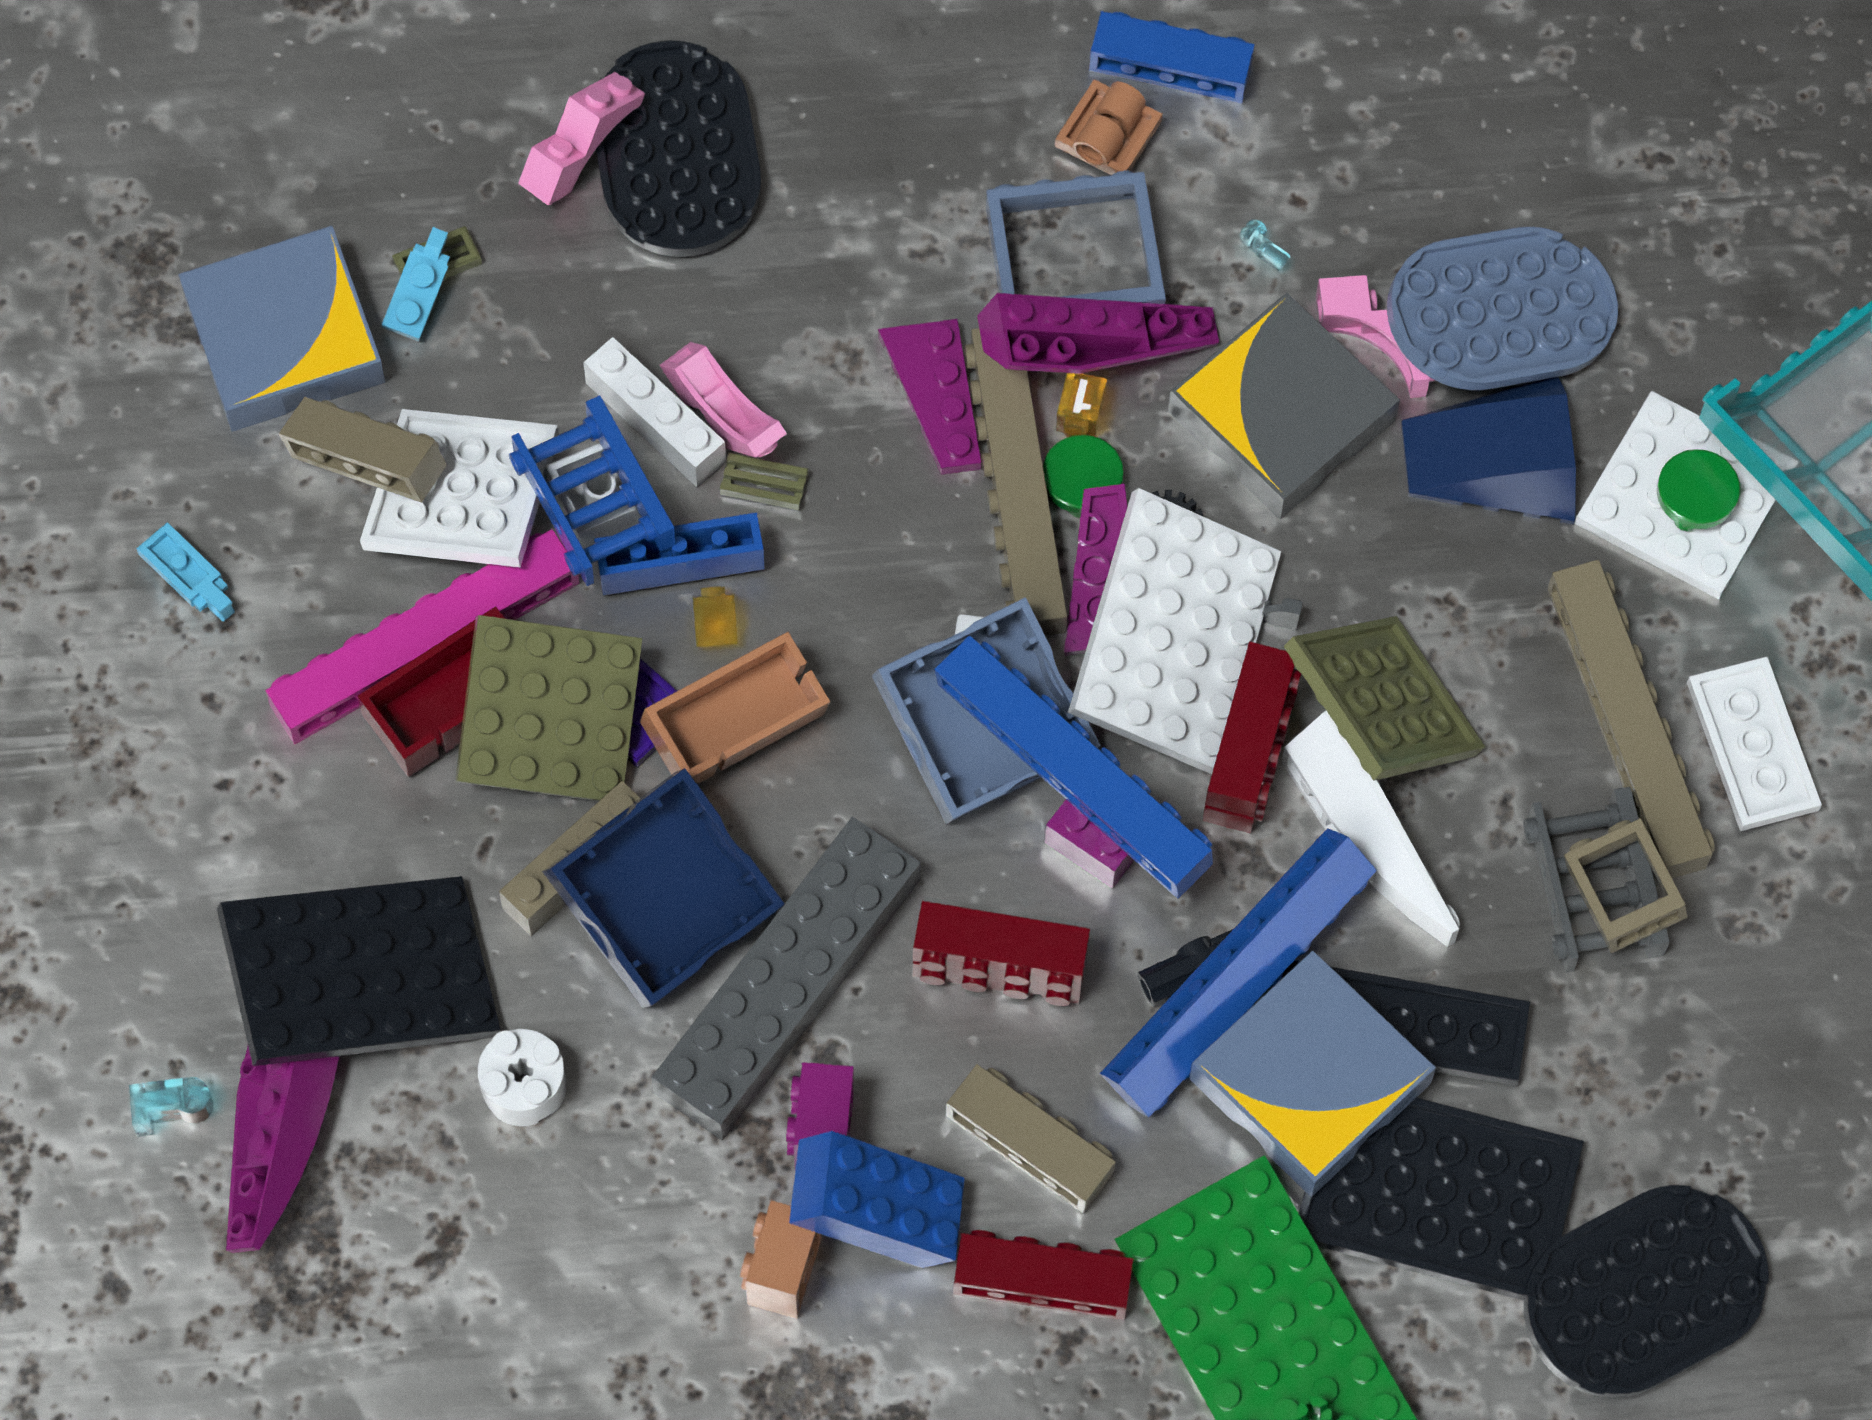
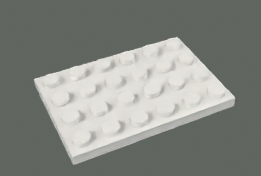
[1068,488,1281,774]

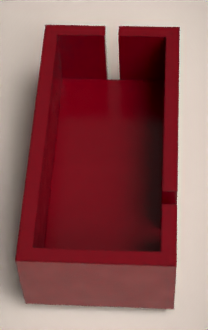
[358,606,505,777]
[1202,641,1302,834]
[913,901,1090,1006]

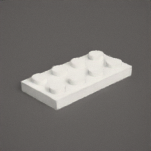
[1687,657,1822,831]

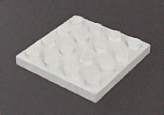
[1575,391,1795,599]
[360,409,560,567]

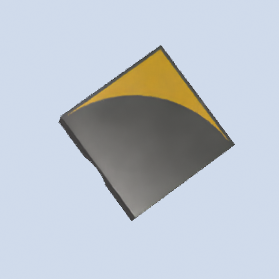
[1168,293,1400,520]

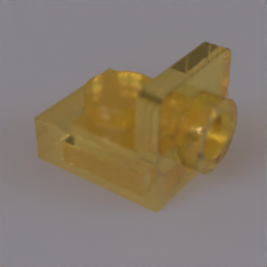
[693,586,738,647]

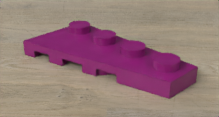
[878,319,981,475]
[1064,484,1128,656]

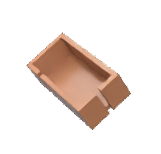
[640,632,830,784]

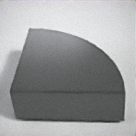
[1262,598,1303,630]

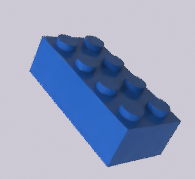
[789,1131,965,1268]

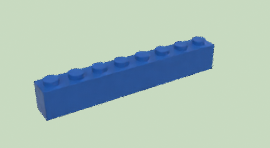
[934,635,1213,899]
[1100,828,1377,1117]

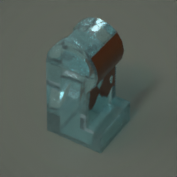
[129,1077,214,1137]

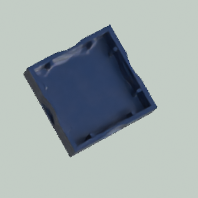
[542,768,784,1007]

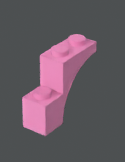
[518,72,645,206]
[1316,275,1435,398]
[659,342,787,458]

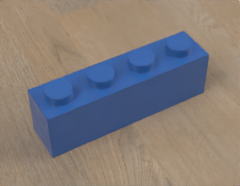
[1089,11,1255,104]
[594,512,765,595]

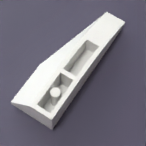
[1282,711,1460,947]

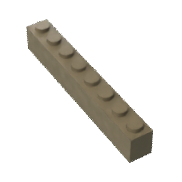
[964,328,1067,636]
[1547,559,1715,879]

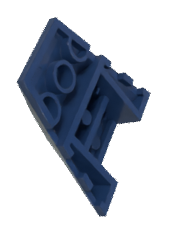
[1401,377,1576,525]

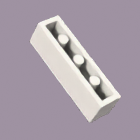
[583,337,726,488]

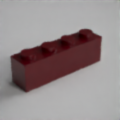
[953,1230,1133,1320]

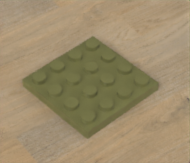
[455,615,642,801]
[1284,616,1485,781]

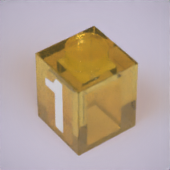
[1056,373,1107,437]

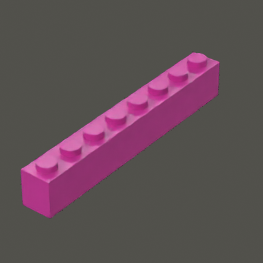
[265,529,580,745]

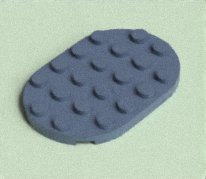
[1387,227,1618,390]

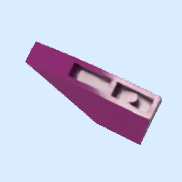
[977,293,1219,374]
[226,1046,339,1253]

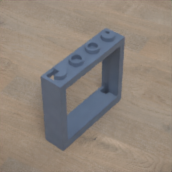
[986,171,1166,304]

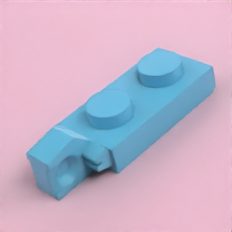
[381,227,450,342]
[136,523,235,622]

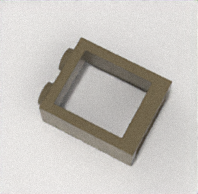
[1564,818,1688,953]

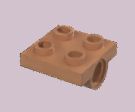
[1055,79,1163,175]

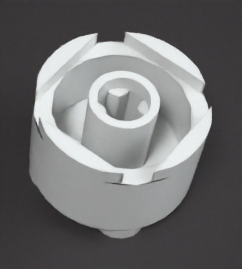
[478,1029,567,1126]

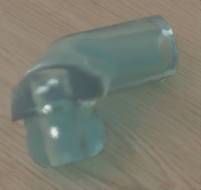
[1240,219,1290,271]

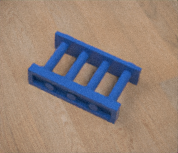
[509,395,676,586]

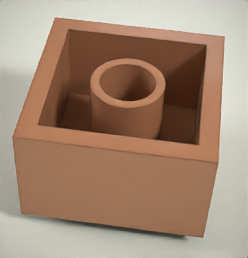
[740,1200,822,1319]

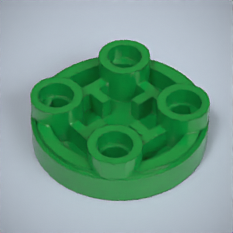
[1043,435,1123,518]
[1657,449,1740,531]

